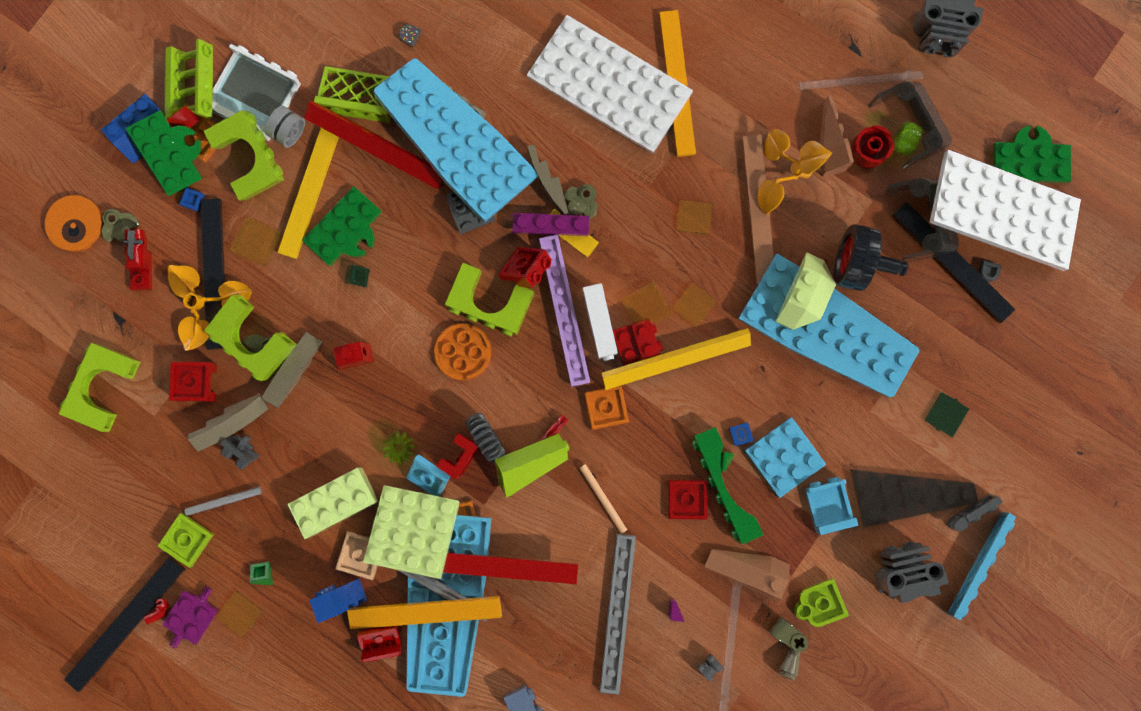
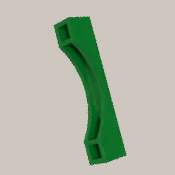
[691,427,763,545]

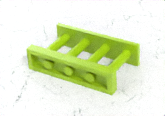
[165,39,213,119]

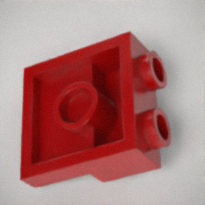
[498,247,552,288]
[613,318,663,366]

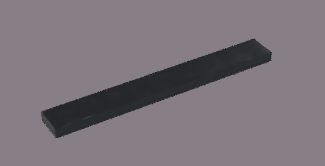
[201,198,225,350]
[892,202,1016,323]
[64,556,186,692]

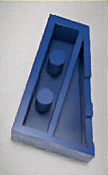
[309,578,367,623]

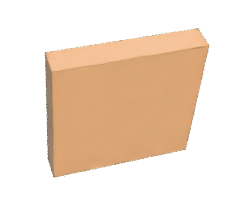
[336,531,378,580]

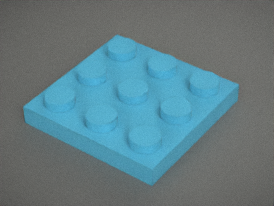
[744,417,826,498]

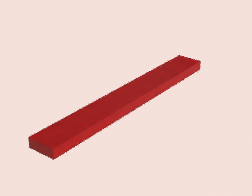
[304,100,442,189]
[443,552,579,585]

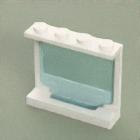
[212,44,301,141]

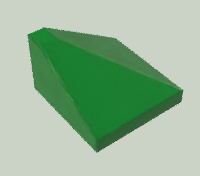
[720,452,734,472]
[250,562,273,585]

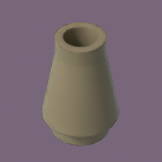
[779,649,801,681]

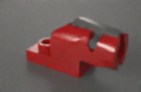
[124,229,152,291]

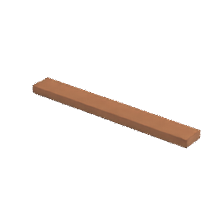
[742,135,774,285]

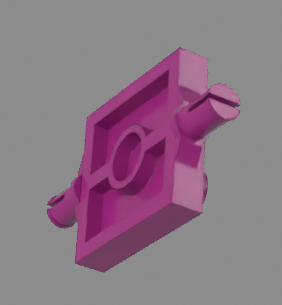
[162,586,219,648]

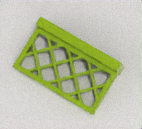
[314,66,392,123]

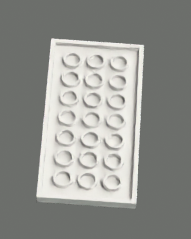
[527,15,693,154]
[930,150,1081,271]

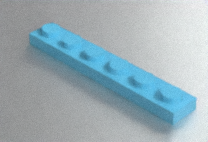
[947,512,1016,620]

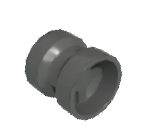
[696,653,724,682]

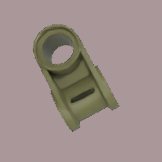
[769,616,808,652]

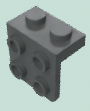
[446,192,496,234]

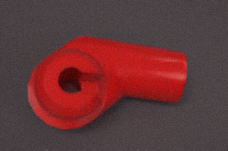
[144,598,169,625]

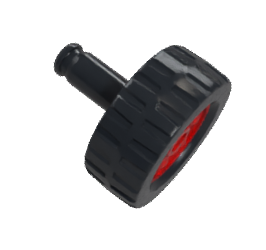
[833,224,909,291]

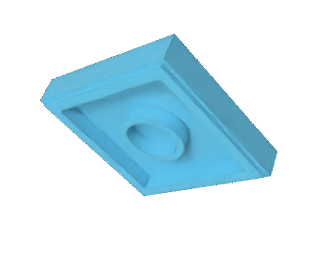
[406,454,450,497]

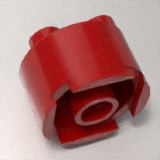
[851,125,894,169]

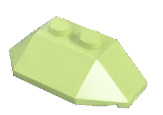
[775,253,836,330]

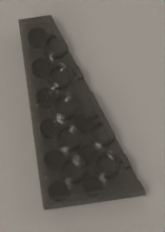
[850,469,978,527]

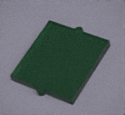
[924,392,969,437]

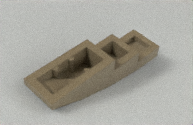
[527,144,568,215]
[261,332,323,409]
[188,394,269,451]

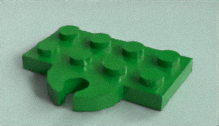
[125,110,203,196]
[993,125,1071,183]
[302,186,382,267]

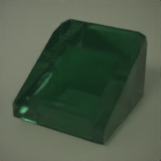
[344,265,370,288]

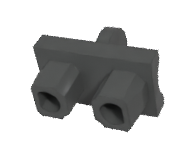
[220,435,260,469]

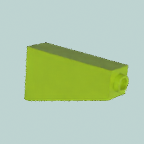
[494,434,569,498]

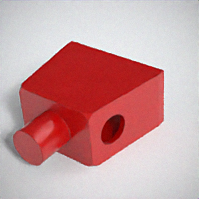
[333,342,374,370]

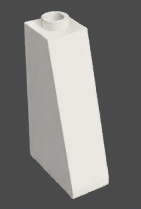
[582,283,618,361]

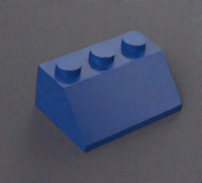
[101,94,165,164]

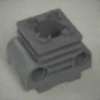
[913,0,983,57]
[875,541,949,603]

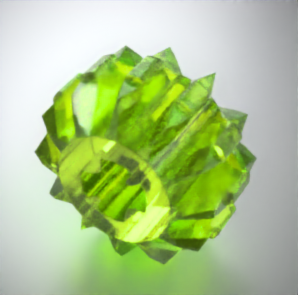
[894,121,923,156]
[382,431,415,464]

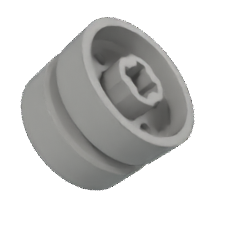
[264,105,305,148]

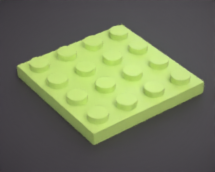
[363,485,460,579]

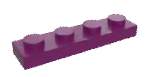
[513,213,589,236]

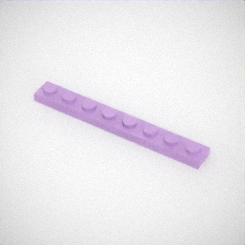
[539,234,590,387]

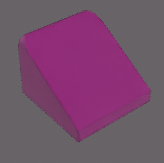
[668,598,685,622]

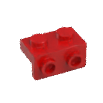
[357,626,402,663]

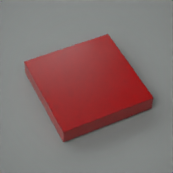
[668,480,708,520]

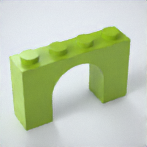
[204,110,284,201]
[445,263,534,337]
[204,295,297,381]
[59,343,140,432]

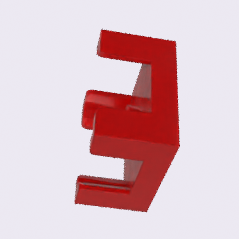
[169,362,217,402]
[436,433,480,480]

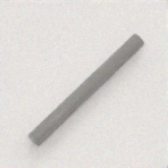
[184,486,262,516]

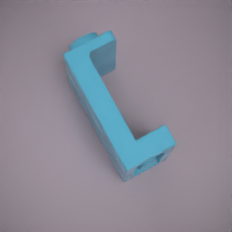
[804,477,859,535]

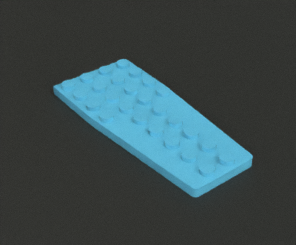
[374,58,538,223]
[738,254,919,398]
[407,515,492,697]

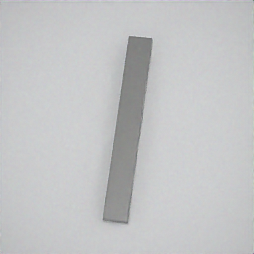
[600,534,636,695]

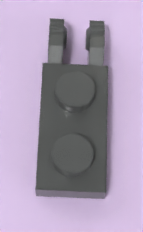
[948,494,1003,532]

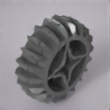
[466,412,506,463]

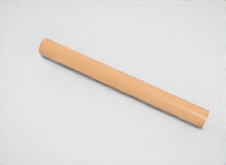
[579,464,627,534]

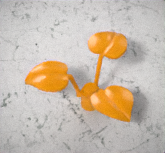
[758,129,832,215]
[168,265,252,351]

